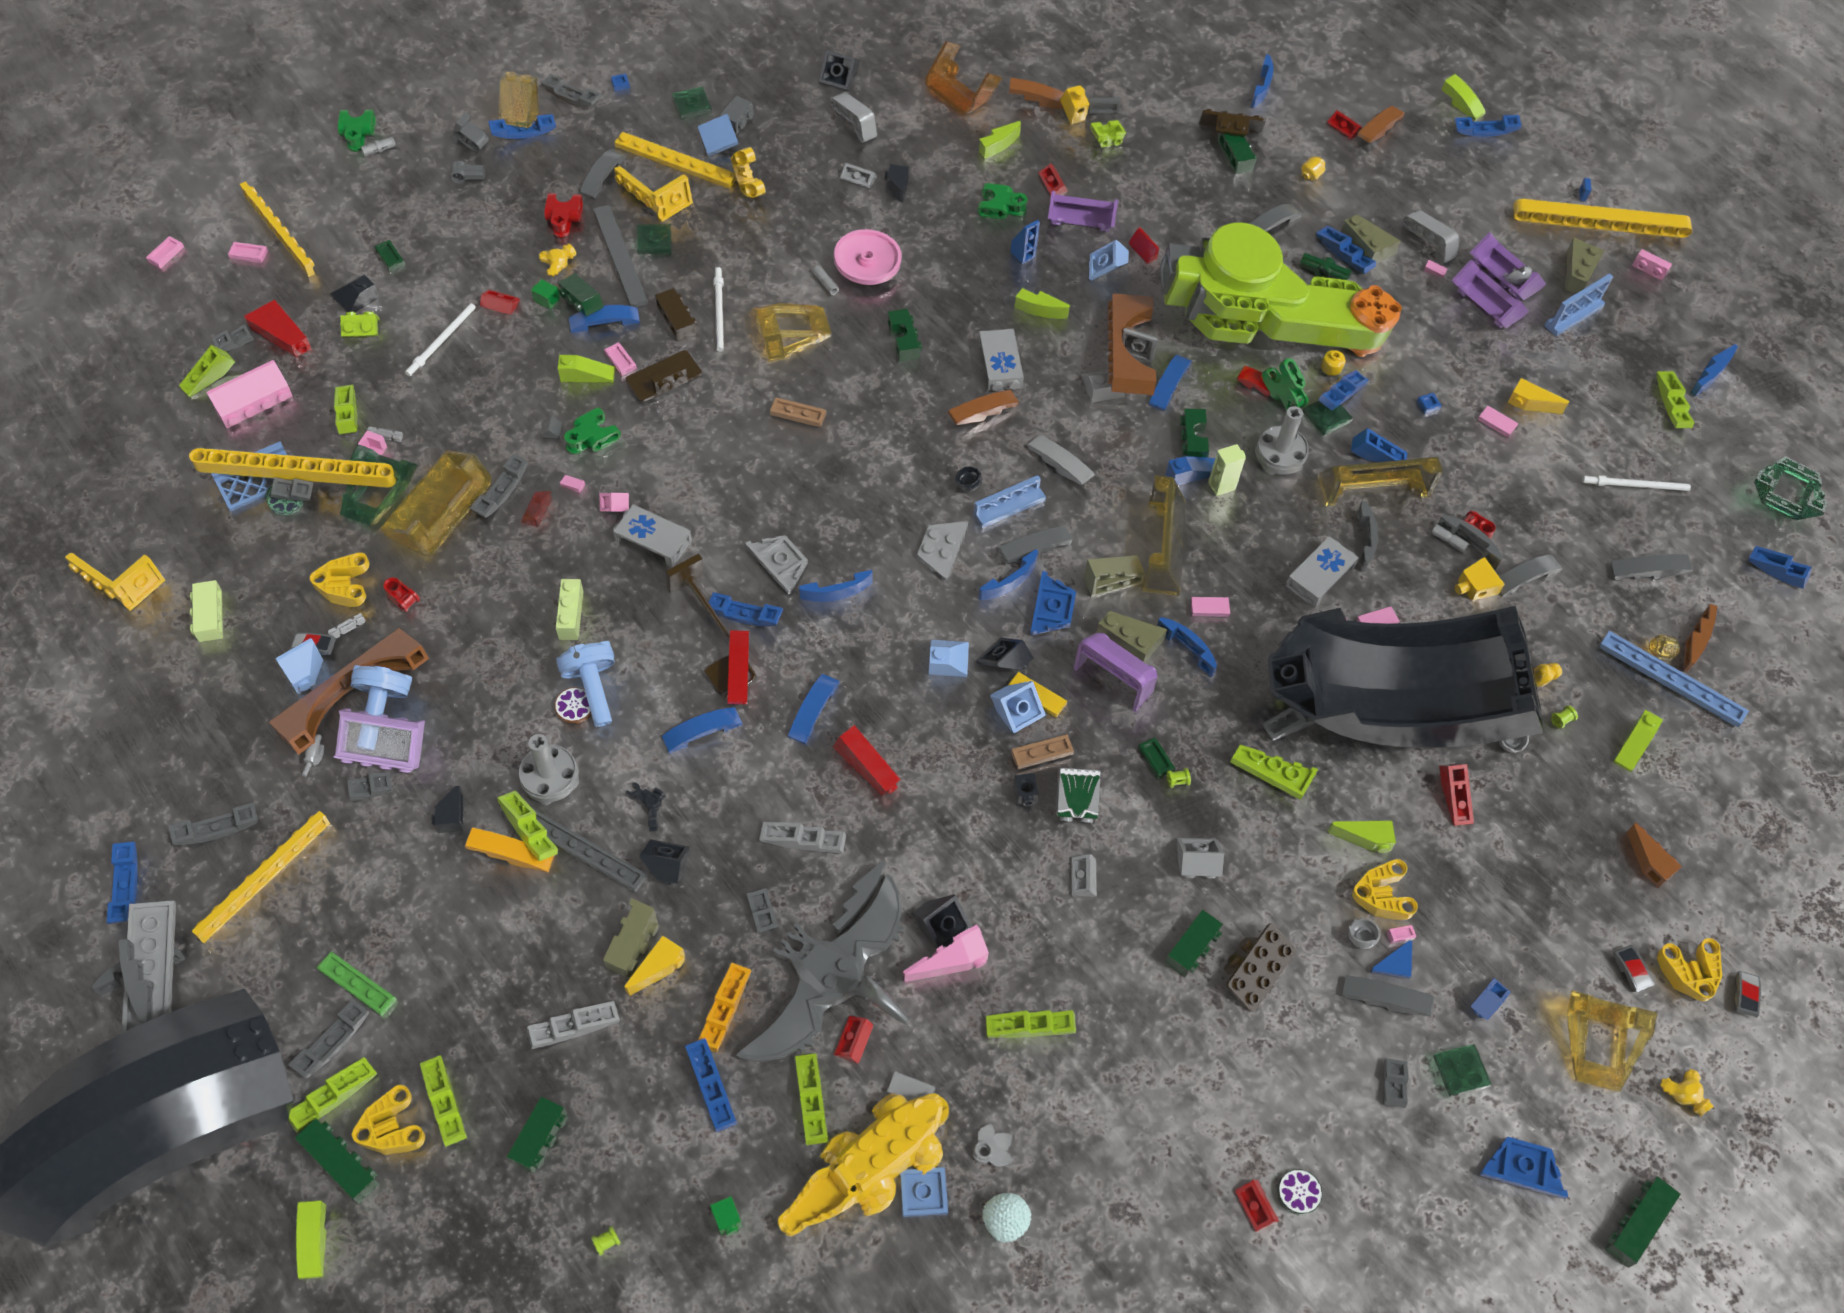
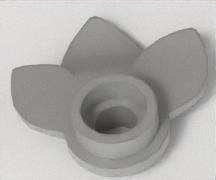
[972,1124,1013,1167]

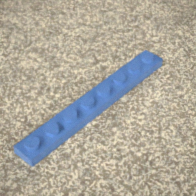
[1599,631,1749,727]

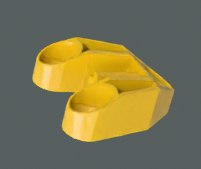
[730,147,766,198]
[310,552,370,607]
[1352,859,1418,920]
[1657,938,1722,1001]
[352,1085,425,1155]

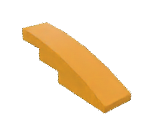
[465,827,554,872]
[698,963,751,1053]

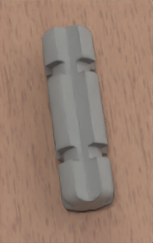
[367,426,403,442]
[328,613,366,639]

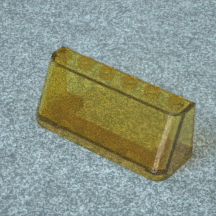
[380,450,491,556]

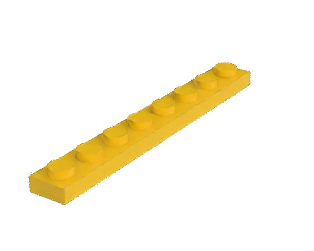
[614,132,737,189]
[240,181,315,277]
[192,811,330,944]

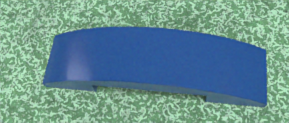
[1251,54,1273,108]
[488,114,556,139]
[1455,115,1522,137]
[569,305,640,333]
[1149,354,1192,411]
[979,549,1038,600]
[799,570,873,602]
[709,592,783,626]
[1157,617,1217,678]
[788,674,840,745]
[662,707,742,754]
[107,842,138,924]

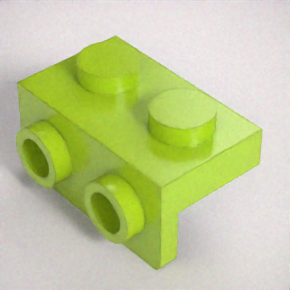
[340,312,379,337]

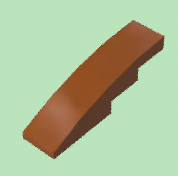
[1009,78,1064,109]
[1357,106,1405,143]
[948,390,1019,425]
[1683,604,1717,673]

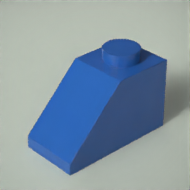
[1471,978,1511,1021]

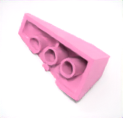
[902,925,989,982]

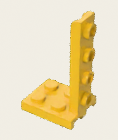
[614,166,693,222]
[65,553,166,611]

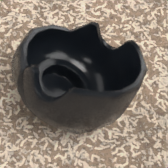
[955,466,982,492]

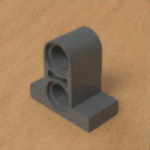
[450,112,489,152]

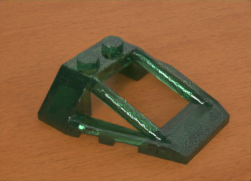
[340,444,418,527]
[1754,457,1828,520]

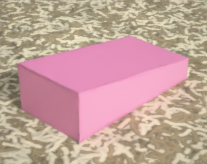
[1424,260,1447,278]
[559,475,585,493]
[1386,925,1417,944]

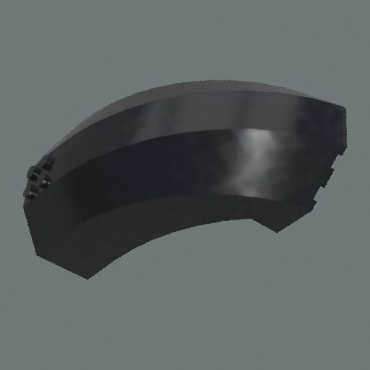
[1267,606,1544,748]
[0,988,294,1247]

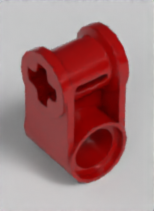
[1463,510,1496,539]
[383,577,420,613]

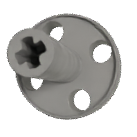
[1255,406,1308,475]
[519,734,579,805]

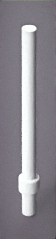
[713,267,724,352]
[405,303,476,377]
[1582,475,1691,491]

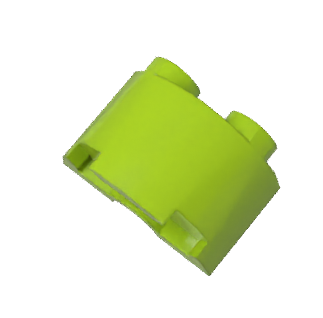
[1090,120,1126,147]

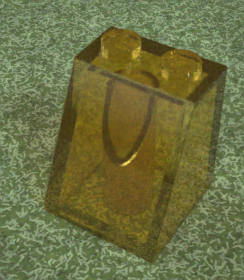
[498,72,540,128]

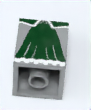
[1056,768,1100,823]

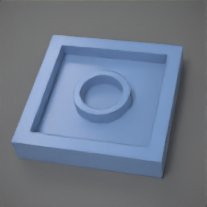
[698,114,739,157]
[900,1167,948,1217]

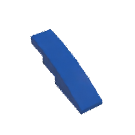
[1316,226,1376,274]
[1691,344,1738,397]
[1318,370,1369,410]
[685,1038,737,1133]

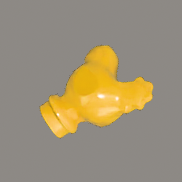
[539,244,576,277]
[1534,663,1562,687]
[1660,1069,1714,1117]

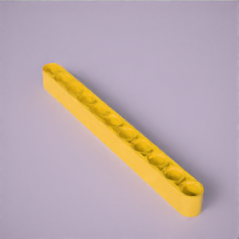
[1513,199,1692,238]
[189,448,396,488]

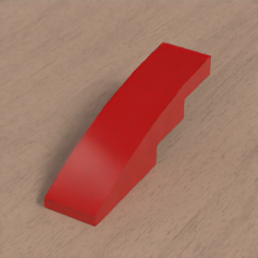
[727,630,749,705]

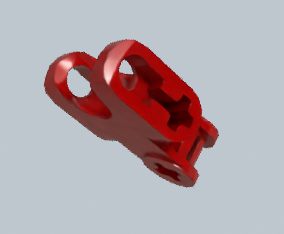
[545,193,583,238]

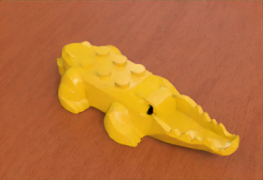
[778,1093,949,1236]

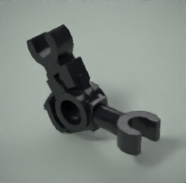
[626,782,666,832]

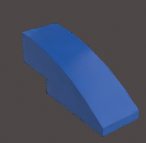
[1749,546,1812,589]

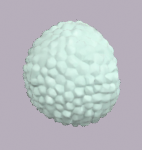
[983,1193,1032,1243]

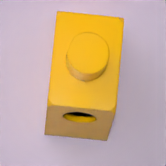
[1060,85,1089,125]
[1455,557,1505,600]

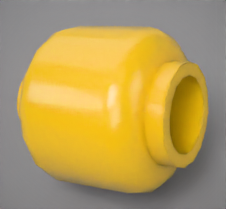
[1301,157,1325,181]
[1321,350,1346,376]

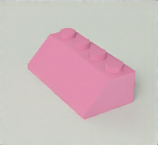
[206,360,292,428]

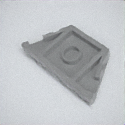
[917,521,969,582]
[745,535,808,595]

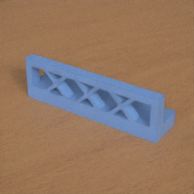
[974,475,1046,528]

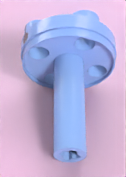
[556,641,615,727]
[351,666,412,751]

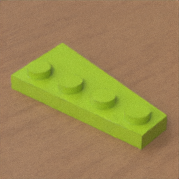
[1230,745,1318,800]

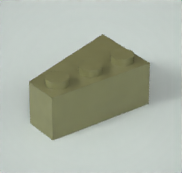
[1341,214,1401,263]
[1565,237,1605,294]
[1083,555,1146,597]
[1097,611,1167,663]
[603,898,659,978]

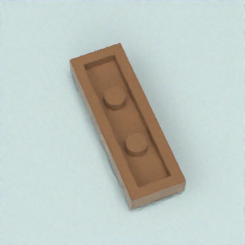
[770,397,826,428]
[1011,734,1074,770]

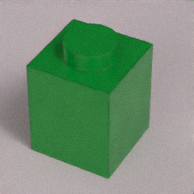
[531,279,560,310]
[710,1196,742,1236]

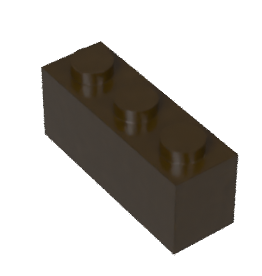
[655,288,698,342]

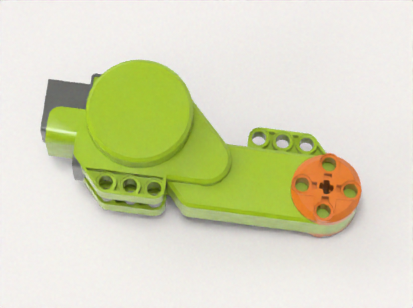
[1160,222,1402,357]

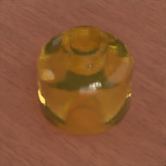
[1649,634,1680,661]

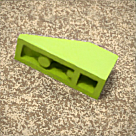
[179,345,236,397]
[558,355,615,383]
[1614,709,1663,772]
[1328,821,1396,853]

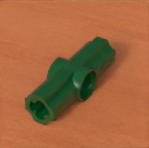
[1299,253,1352,280]

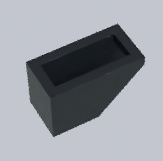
[884,164,909,202]
[431,786,464,833]

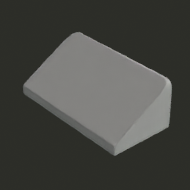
[840,163,877,189]
[1071,854,1097,897]

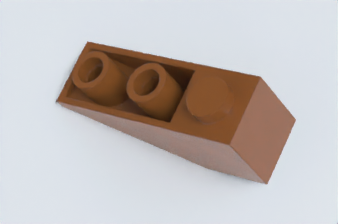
[1627,823,1682,888]

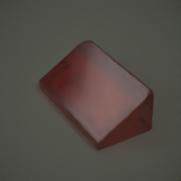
[521,491,553,527]

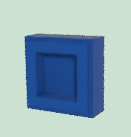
[611,74,630,91]
[1579,178,1592,202]
[1417,393,1442,414]

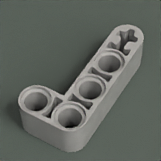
[830,92,877,143]
[1403,210,1459,264]

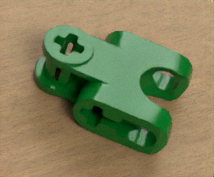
[338,109,376,152]
[977,183,1028,220]
[1262,358,1309,410]
[564,408,621,455]

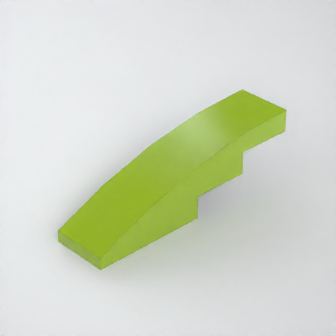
[1656,371,1695,428]
[497,790,558,862]
[986,1010,1076,1038]
[795,1053,828,1145]
[420,1055,467,1147]
[288,1057,377,1133]

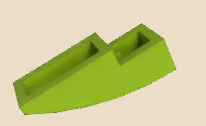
[1441,74,1486,121]
[979,121,1021,159]
[1014,288,1070,319]
[334,385,357,434]
[296,1201,327,1279]

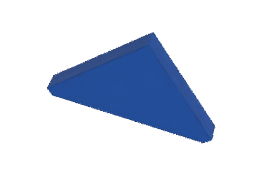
[1371,940,1412,979]

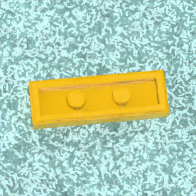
[1008,672,1067,718]

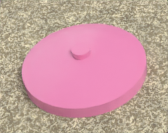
[834,229,902,285]

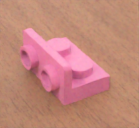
[1632,249,1672,280]

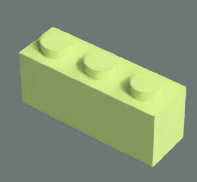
[1208,444,1246,496]
[556,579,583,640]
[190,580,223,642]

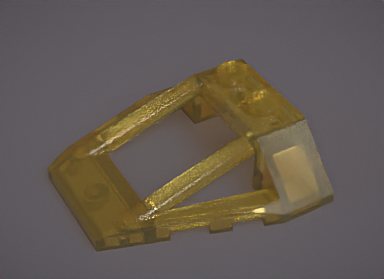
[753,303,832,362]
[1567,991,1658,1092]

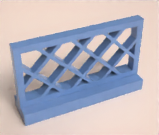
[1544,273,1613,336]
[211,442,294,512]

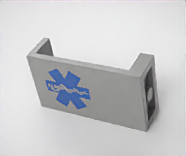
[979,329,1024,391]
[613,505,692,568]
[1286,536,1359,608]

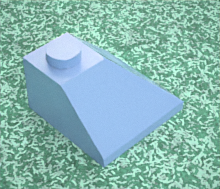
[1089,240,1129,281]
[276,638,323,694]
[929,640,969,677]
[990,681,1046,733]

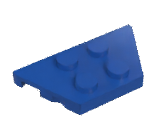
[1030,571,1076,635]
[1480,1137,1568,1199]

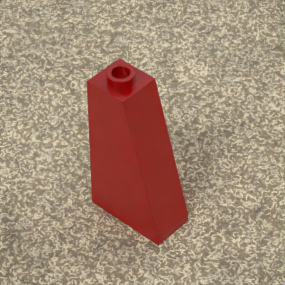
[244,299,311,357]
[832,725,901,796]

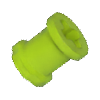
[1551,705,1578,729]
[1167,768,1191,788]
[591,1226,621,1256]

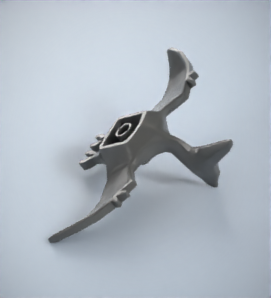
[736,873,909,1062]

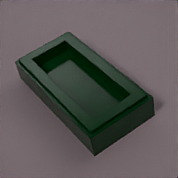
[374,240,405,272]
[1138,737,1175,779]

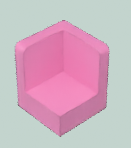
[356,431,387,463]
[600,493,629,511]

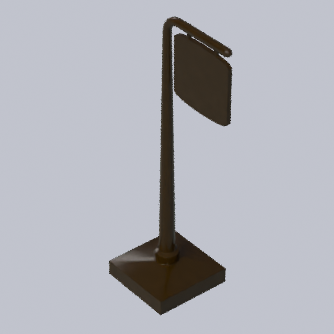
[666,553,756,699]

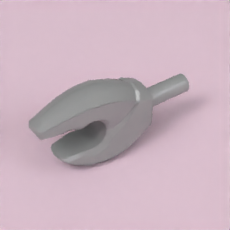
[302,734,324,777]

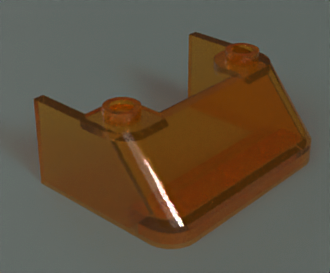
[925,41,1002,114]

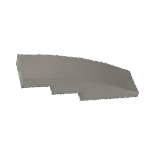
[1028,435,1094,485]
[759,822,846,853]
[526,1001,620,1049]

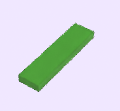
[317,951,397,1016]

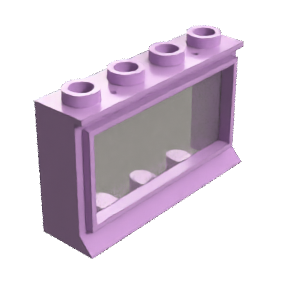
[334,708,425,773]

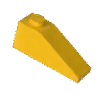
[1507,378,1569,414]
[624,936,685,996]

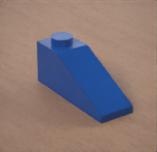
[1010,220,1040,264]
[1351,428,1407,468]
[1166,456,1215,487]

